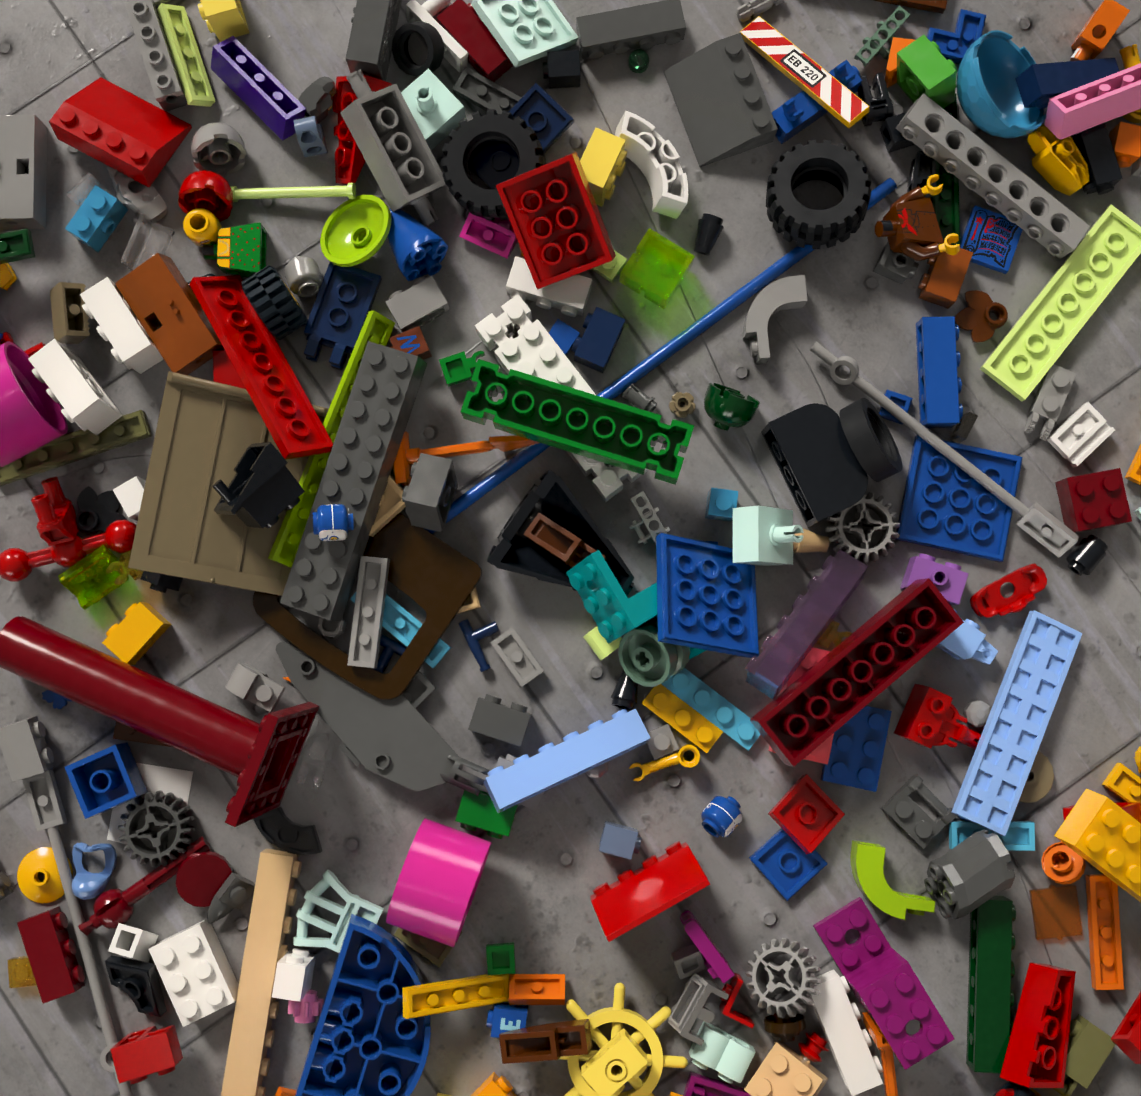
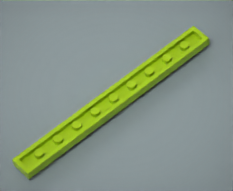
[268,310,395,568]

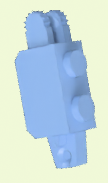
[936,609,998,665]

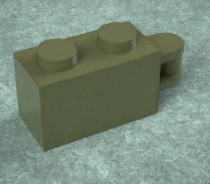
[1052,1014,1116,1096]

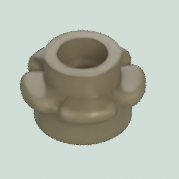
[669,392,696,418]

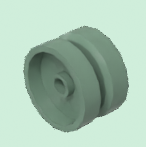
[618,617,690,687]

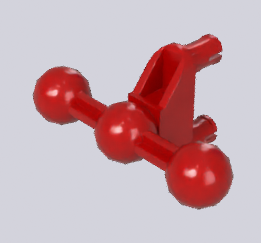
[0,476,136,582]

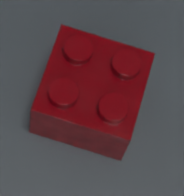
[1055,468,1132,533]

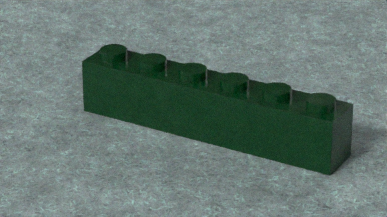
[966,896,1016,1073]

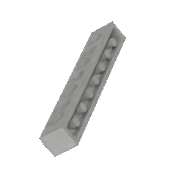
[895,93,1090,259]

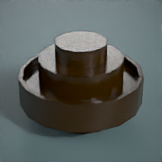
[764,1013,806,1042]

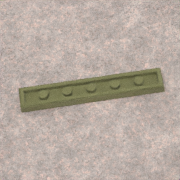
[0,410,152,486]

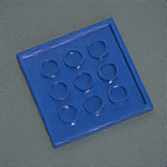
[895,435,1023,562]
[656,533,759,659]

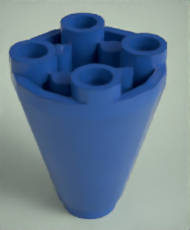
[387,208,448,281]

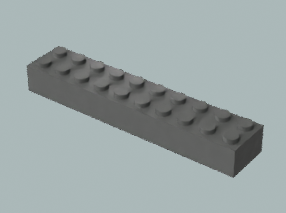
[280,341,427,621]

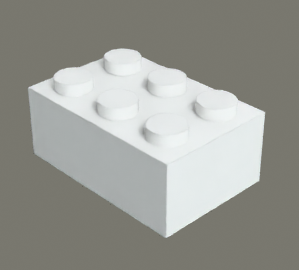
[80,277,164,374]
[28,339,122,435]
[148,918,239,1027]

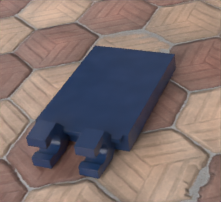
[304,262,382,370]

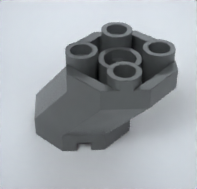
[924,829,1015,920]

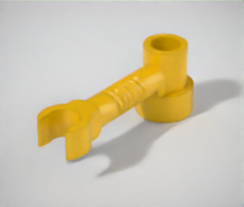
[629,744,700,781]

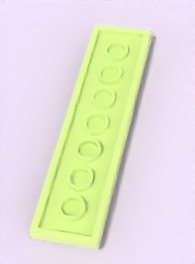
[980,205,1141,402]

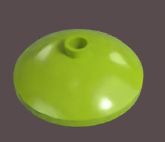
[320,195,391,267]

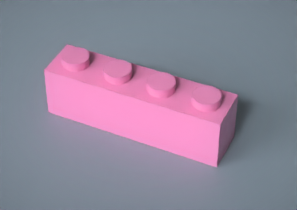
[1044,63,1141,140]

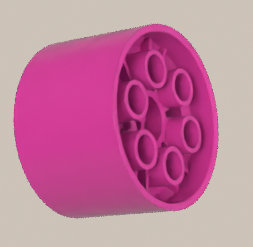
[0,341,68,467]
[386,818,492,948]

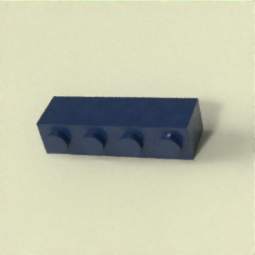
[1015,58,1120,109]

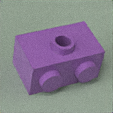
[900,553,969,606]

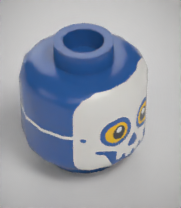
[313,504,354,541]
[701,796,742,838]

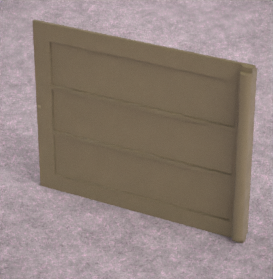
[128,371,328,596]

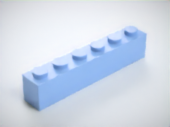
[484,708,650,813]

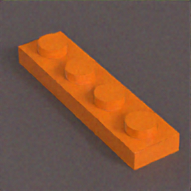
[1085,874,1124,990]

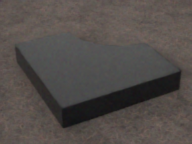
[105,955,167,1017]

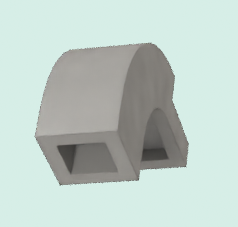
[742,275,808,364]

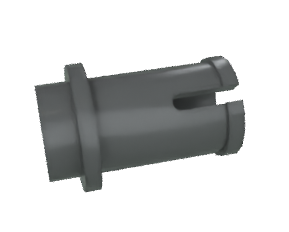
[622,383,657,412]

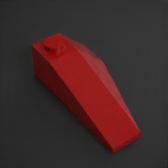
[333,75,392,185]

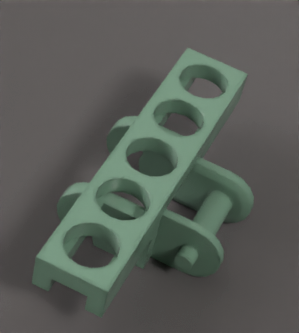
[854,5,910,67]

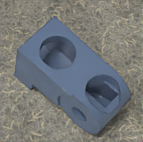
[294,116,328,157]

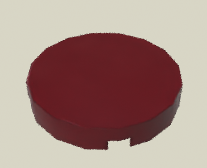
[176,851,232,907]

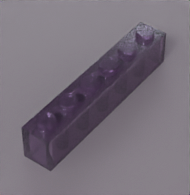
[745,549,868,700]

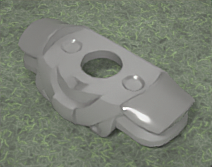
[106,166,167,223]

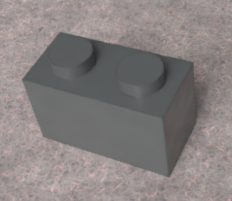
[468,694,532,747]

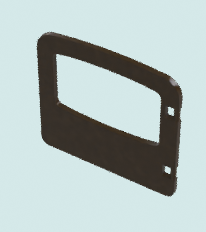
[253,513,482,700]

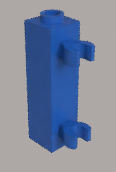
[772,60,862,144]

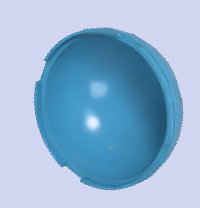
[956,30,1046,138]

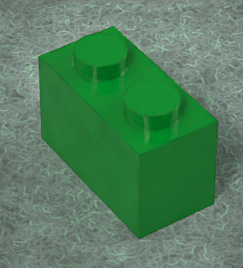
[455,790,518,839]

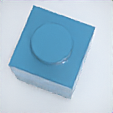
[705,488,738,522]

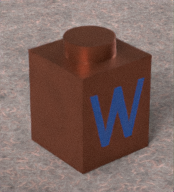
[389,326,432,360]

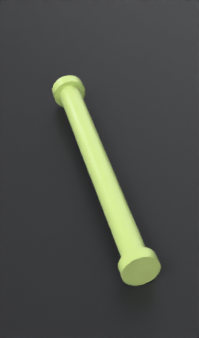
[231,183,356,202]

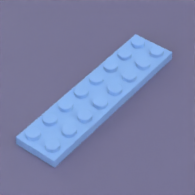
[951,610,1082,836]

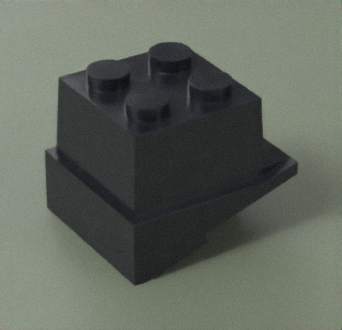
[212,442,305,529]

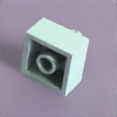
[401,68,466,150]
[733,505,804,566]

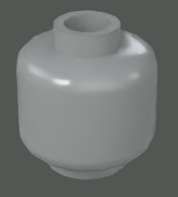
[284,256,323,297]

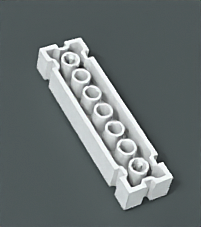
[475,294,649,502]

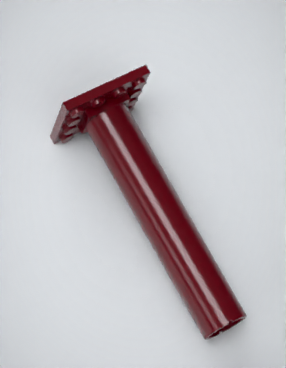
[0,616,319,827]

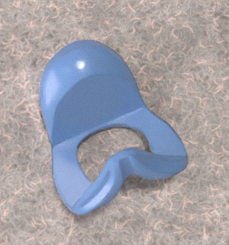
[72,842,117,900]

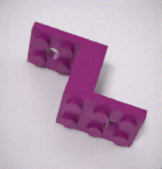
[813,897,955,1070]

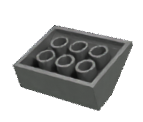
[664,33,778,167]

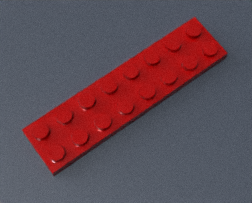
[189,275,333,460]

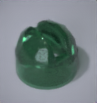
[628,49,649,73]

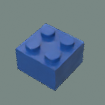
[64,742,148,819]

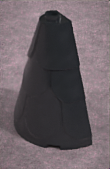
[487,470,634,596]

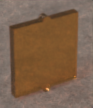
[1029,885,1083,940]

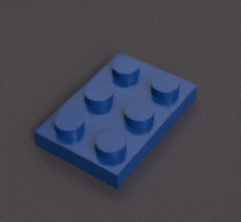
[820,706,892,792]

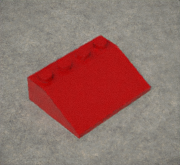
[49,77,192,187]
[496,152,616,289]
[590,841,710,942]

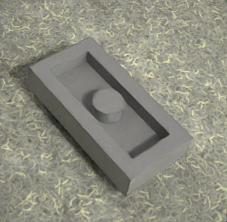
[490,627,544,687]

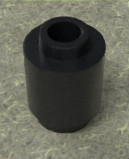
[1066,535,1108,576]

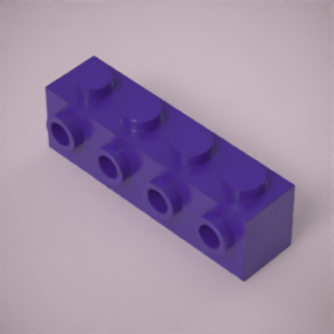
[211,36,306,141]

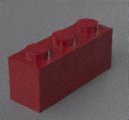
[436,0,513,82]
[17,906,85,1004]

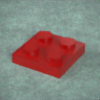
[768,774,845,854]

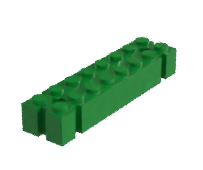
[461,359,694,485]

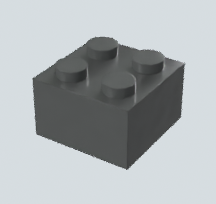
[402,453,458,532]

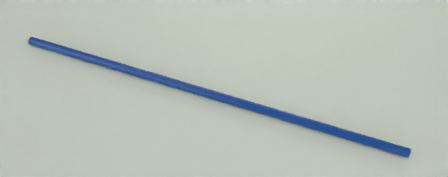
[424,178,897,534]

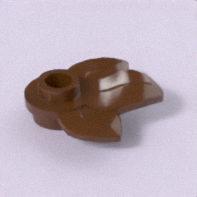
[955,290,1008,342]

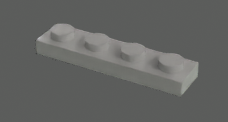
[347,556,390,669]

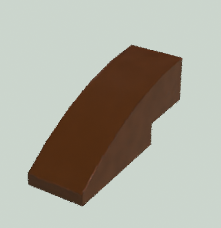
[523,513,611,568]
[499,1019,593,1064]

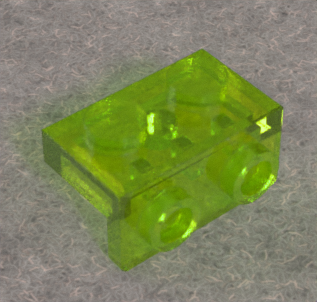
[58,545,129,610]

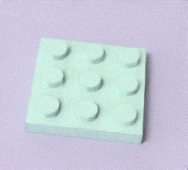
[471,0,579,68]

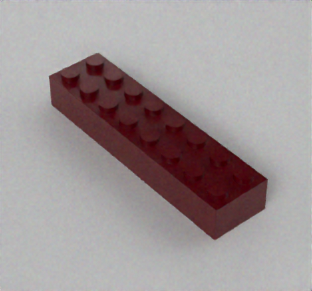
[750,578,964,767]

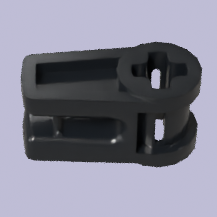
[857,72,894,126]
[907,151,937,198]

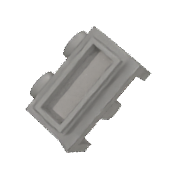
[667,973,729,1046]

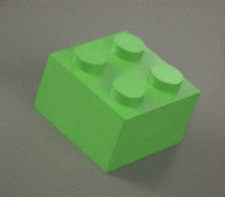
[897,35,957,109]

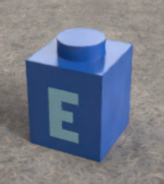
[486,1002,528,1038]

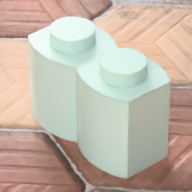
[689,1021,756,1084]

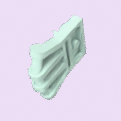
[293,870,384,953]

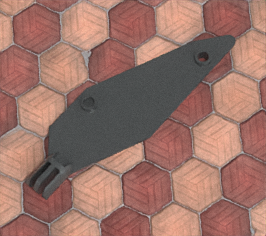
[276,642,489,796]

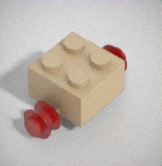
[744,1031,830,1096]

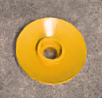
[17,847,73,903]

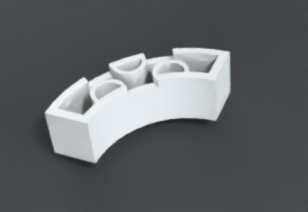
[615,111,688,219]

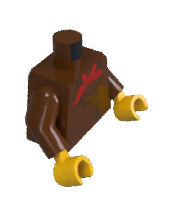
[875,174,960,261]

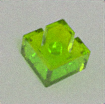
[619,228,695,309]

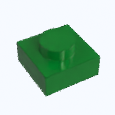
[486,943,516,975]

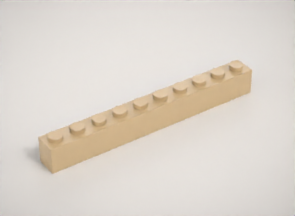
[221,849,302,1096]

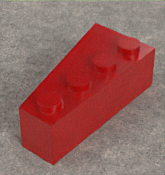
[999,963,1076,1088]

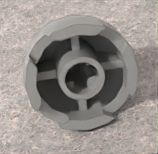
[191,122,246,176]

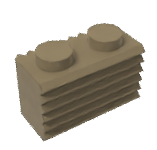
[50,282,90,344]

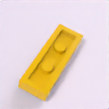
[641,684,723,753]

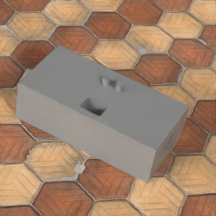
[0,114,47,230]

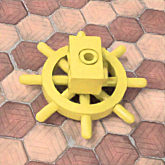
[559,983,688,1096]

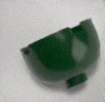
[704,383,760,431]

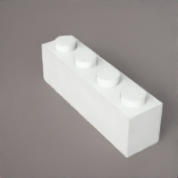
[810,970,883,1096]

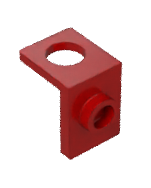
[719,973,754,1029]

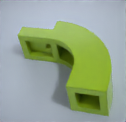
[850,840,936,920]

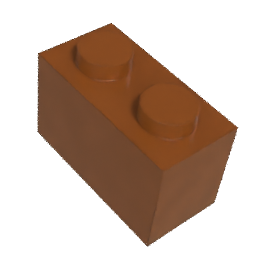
[918,244,973,309]

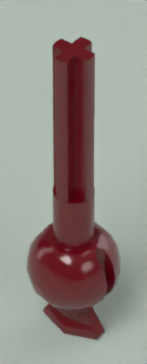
[78,836,211,935]

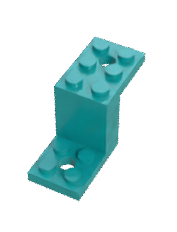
[566,550,707,659]

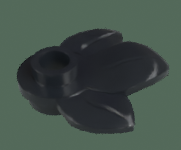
[76,486,127,534]

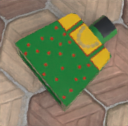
[203,223,267,278]

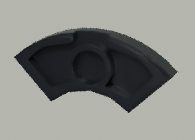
[254,807,322,855]

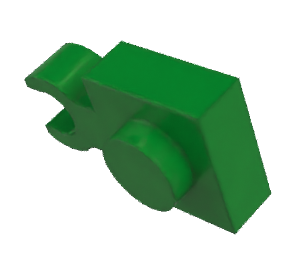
[439,351,485,387]

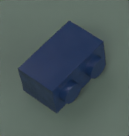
[572,307,626,373]

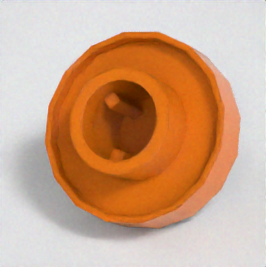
[1041,842,1086,885]

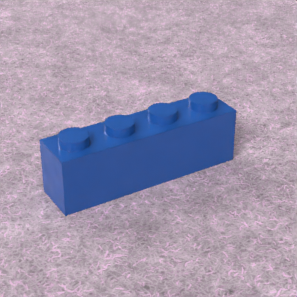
[916,316,963,428]

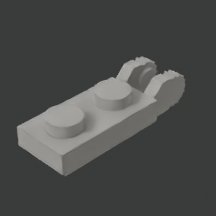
[1024,364,1076,441]

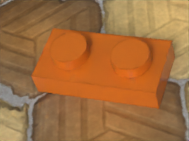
[509,974,565,1005]

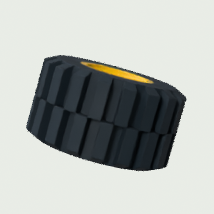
[241,265,307,341]

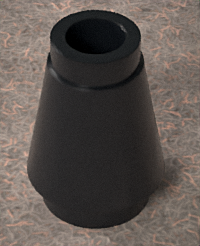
[694,213,724,256]
[611,669,638,710]

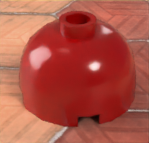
[178,170,233,222]

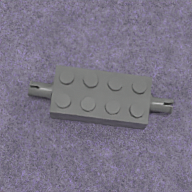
[340,69,446,226]

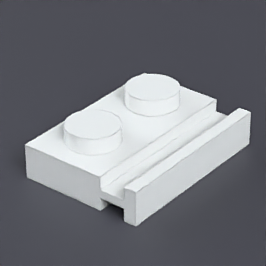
[1047,402,1115,468]

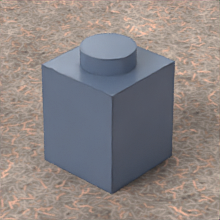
[598,821,642,860]

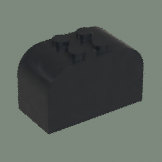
[761,403,868,527]

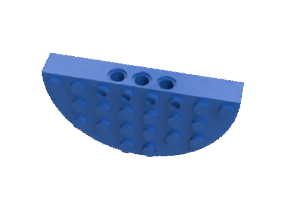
[295,914,431,1096]

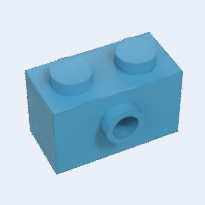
[65,185,128,252]

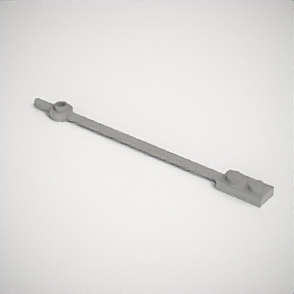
[810,341,1079,558]
[22,769,133,1096]

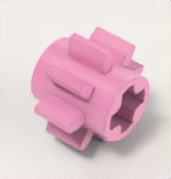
[288,990,324,1024]

